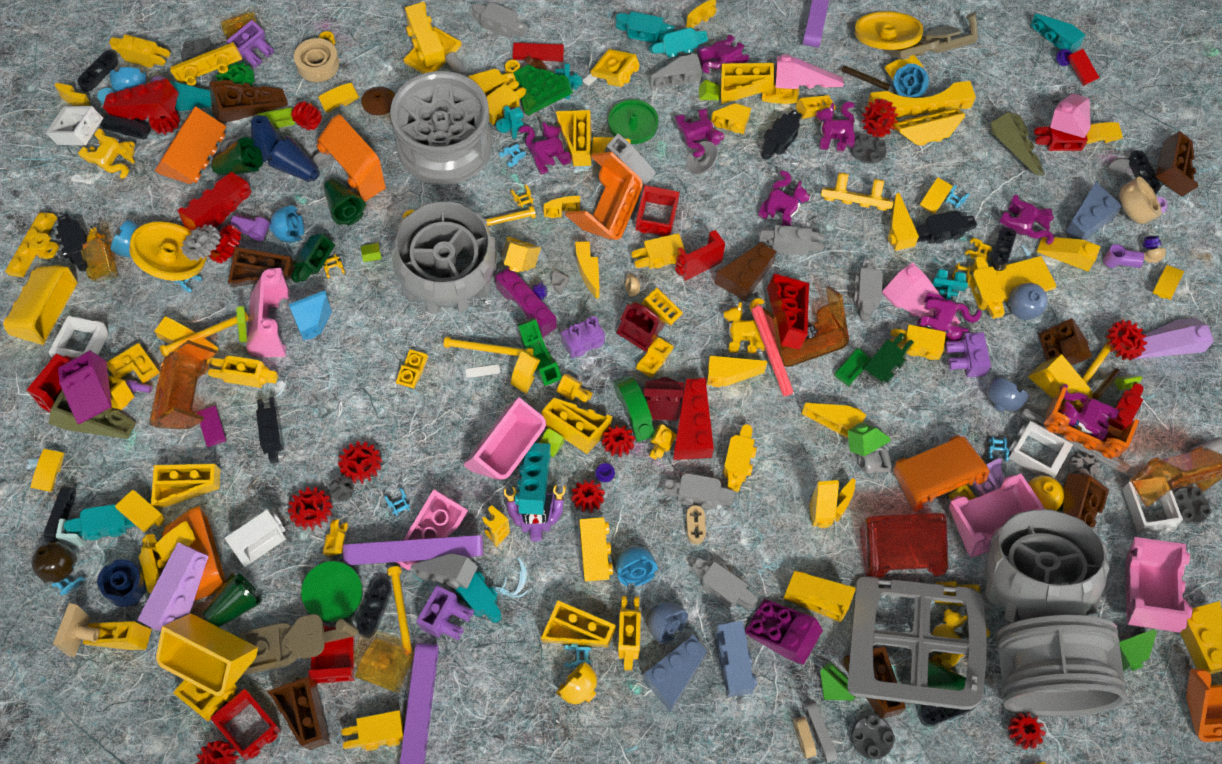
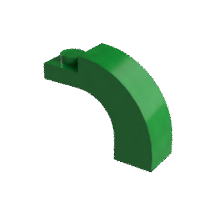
[517,317,562,386]
[612,375,655,442]

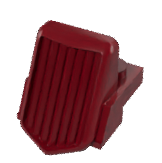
[616,302,665,353]
[644,377,684,421]

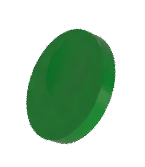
[608,99,659,144]
[301,561,363,622]

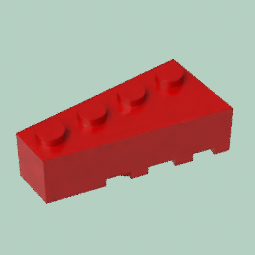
[103,78,179,121]
[177,172,252,231]
[767,273,809,350]
[673,378,714,460]

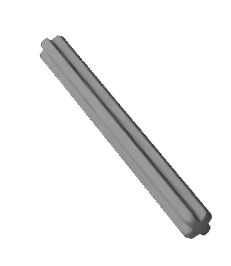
[1020,408,1130,474]

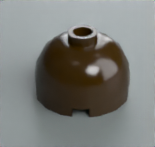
[31,541,77,583]

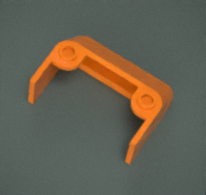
[316,114,386,202]
[565,152,643,240]

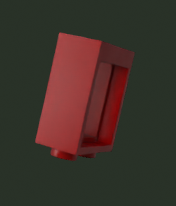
[635,185,680,237]
[210,689,281,761]

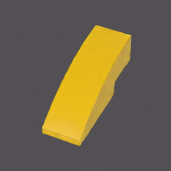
[575,241,600,298]
[154,316,219,364]

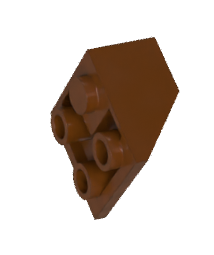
[1038,318,1092,365]

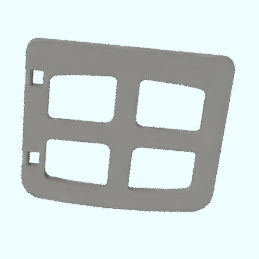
[847,577,987,710]

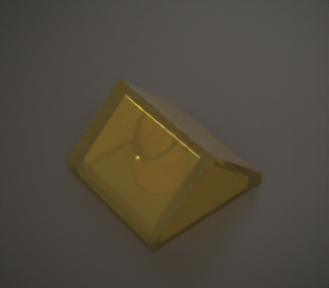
[218,12,257,41]

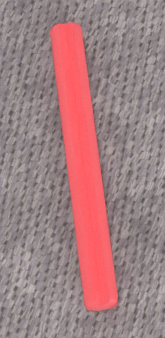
[751,306,793,396]

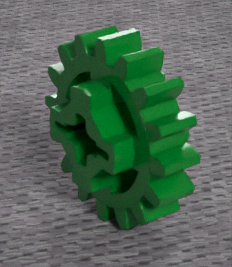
[216,61,255,86]

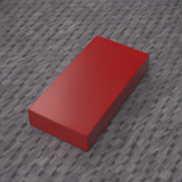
[1067,49,1100,86]

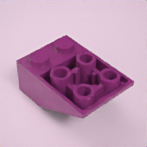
[58,350,112,424]
[745,599,823,665]

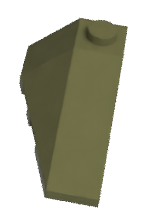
[991,112,1045,176]
[48,390,136,439]

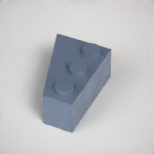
[1065,182,1122,240]
[714,620,757,698]
[643,635,707,712]

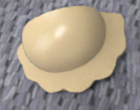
[1144,248,1166,263]
[625,274,641,297]

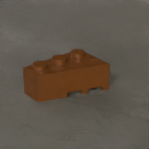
[1156,131,1198,197]
[715,243,777,302]
[228,247,294,287]
[841,646,906,719]
[267,677,330,750]

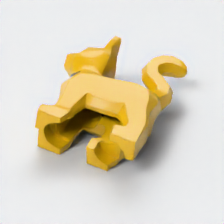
[78,128,135,179]
[723,298,765,354]
[931,609,990,669]

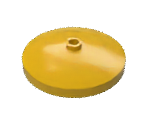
[855,11,923,50]
[129,222,207,281]

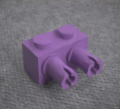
[227,20,275,68]
[561,316,605,358]
[944,332,991,377]
[416,585,474,641]

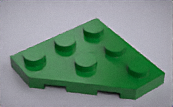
[513,65,573,116]

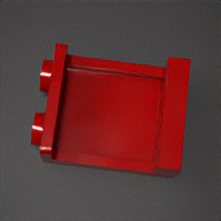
[675,230,725,281]
[26,353,73,413]
[308,625,355,684]

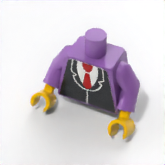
[503,484,566,542]

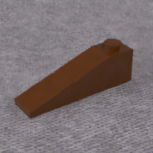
[209,80,288,123]
[1063,473,1109,528]

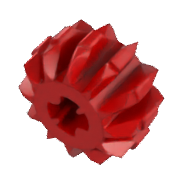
[291,101,322,131]
[148,109,180,135]
[602,424,635,458]
[571,479,605,513]
[1007,712,1046,750]

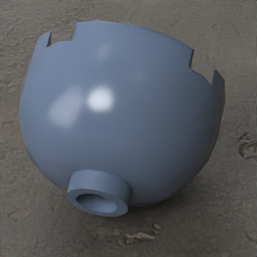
[1008,282,1048,320]
[988,377,1029,413]
[648,601,688,645]

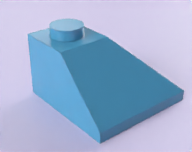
[289,290,332,341]

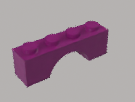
[495,267,557,338]

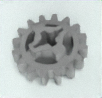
[181,224,221,261]

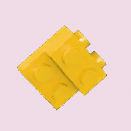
[590,49,639,87]
[173,680,238,722]

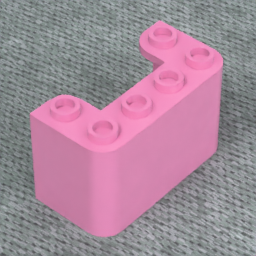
[1126,537,1192,633]

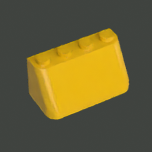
[3,265,78,345]
[156,613,258,696]

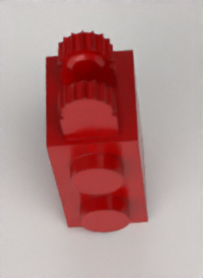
[1034,123,1088,151]
[1107,383,1144,431]

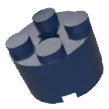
[97,559,146,607]

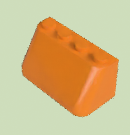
[154,106,227,185]
[162,506,226,601]

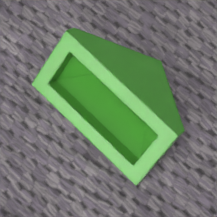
[820,662,857,701]

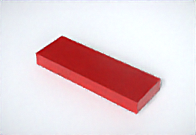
[512,43,564,62]

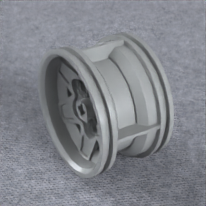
[390,71,492,185]
[997,615,1128,716]

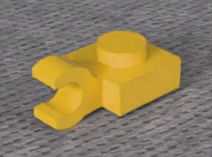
[556,374,593,402]
[649,424,677,460]
[323,519,348,557]

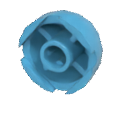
[893,64,929,98]
[110,67,146,92]
[270,205,304,243]
[110,220,140,257]
[616,547,658,586]

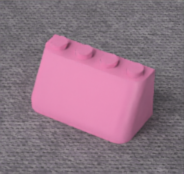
[463,397,546,480]

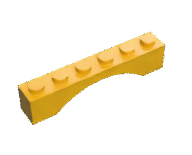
[867,81,976,118]

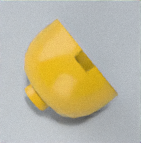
[1028,475,1064,511]
[556,661,597,705]

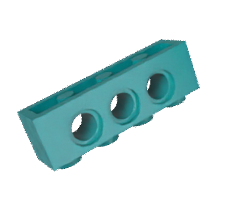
[515,443,551,515]

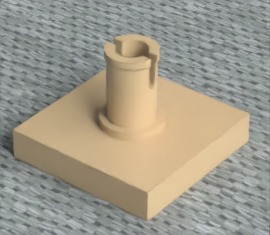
[53,603,99,657]

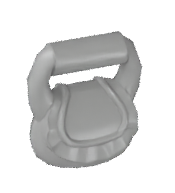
[858,447,893,474]

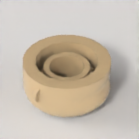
[294,38,340,83]
[1119,177,1162,224]

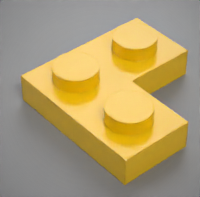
[106,343,160,383]

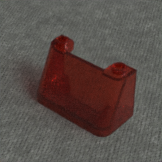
[860,513,949,578]

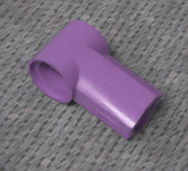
[231,215,270,241]
[1103,244,1145,268]

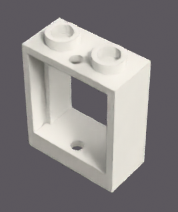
[46,106,103,145]
[49,316,109,359]
[1009,421,1073,478]
[1122,476,1183,534]
[225,510,286,567]

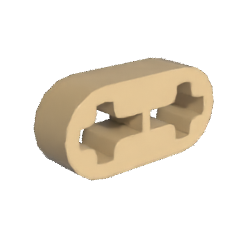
[686,505,706,545]
[793,716,817,759]

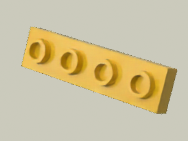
[170,42,242,86]
[821,172,894,211]

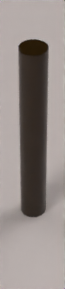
[842,65,891,91]
[1092,368,1120,400]

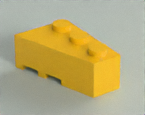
[1027,354,1094,411]

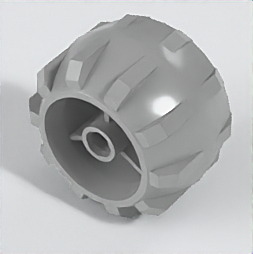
[391,202,497,314]
[985,509,1109,623]

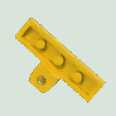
[5,212,59,277]

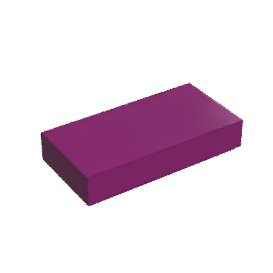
[197,405,227,447]

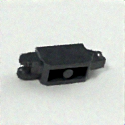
[761,110,802,160]
[916,210,977,244]
[55,214,93,272]
[256,397,284,464]

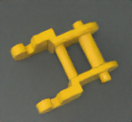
[510,184,534,209]
[87,227,107,253]
[965,238,992,261]
[324,254,345,279]
[951,262,972,286]

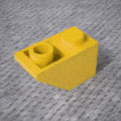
[711,103,751,134]

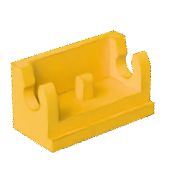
[482,505,510,547]

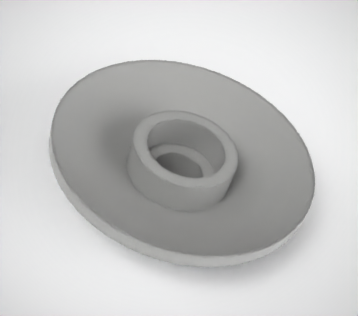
[686,141,718,174]

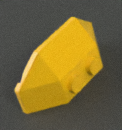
[893,108,965,146]

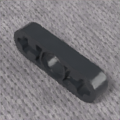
[77,51,118,92]
[100,114,151,140]
[1128,150,1161,195]
[990,228,1016,271]
[44,486,76,542]
[357,579,392,638]
[919,705,976,727]

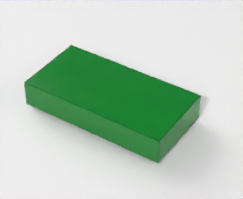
[834,348,872,387]

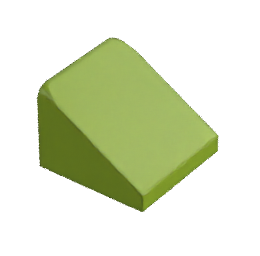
[699,80,720,101]
[361,243,382,262]
[1114,375,1143,391]
[539,428,564,458]

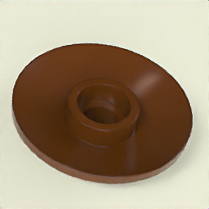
[361,87,395,116]

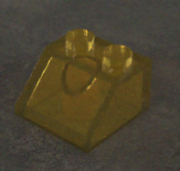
[81,237,118,282]
[355,638,414,693]

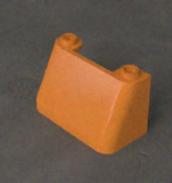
[893,435,990,512]

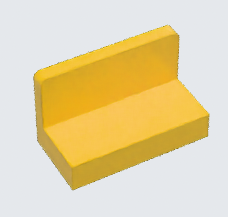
[115,490,165,532]

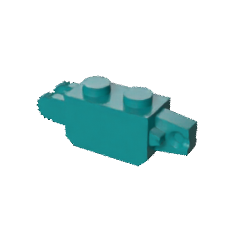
[616,11,675,43]
[648,27,708,58]
[64,504,136,541]
[455,571,502,623]

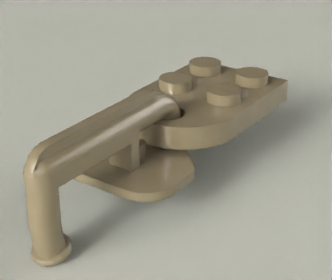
[884,12,978,60]
[240,614,359,675]

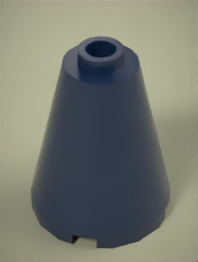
[250,115,285,162]
[268,136,320,182]

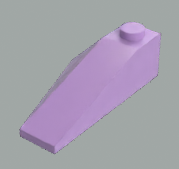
[1135,318,1214,359]

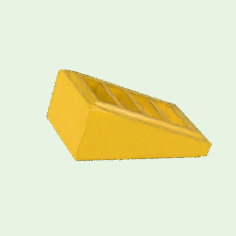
[796,95,836,119]
[642,287,683,326]

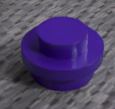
[1056,49,1072,66]
[1142,236,1162,250]
[533,282,547,301]
[595,463,615,483]

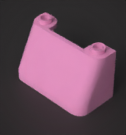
[246,268,289,358]
[949,474,1045,558]

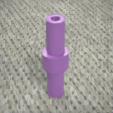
[125,380,152,393]

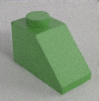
[848,423,891,456]
[1119,629,1157,672]

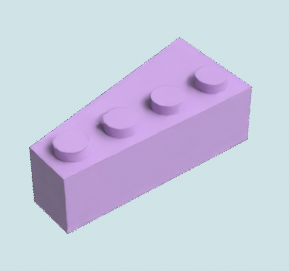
[138,542,208,631]

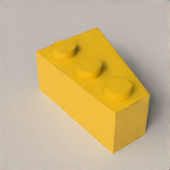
[405,2,445,67]
[721,63,774,104]
[555,110,592,166]
[501,236,541,272]
[542,398,613,454]
[151,464,221,510]
[579,517,613,581]
[783,571,856,622]
[541,601,617,648]
[1180,601,1222,674]

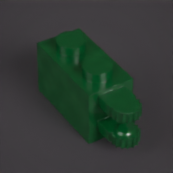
[291,233,335,283]
[864,332,914,386]

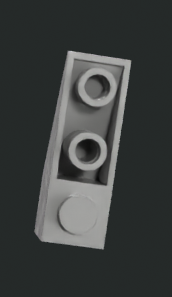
[650,54,702,88]
[605,133,656,186]
[410,553,478,589]

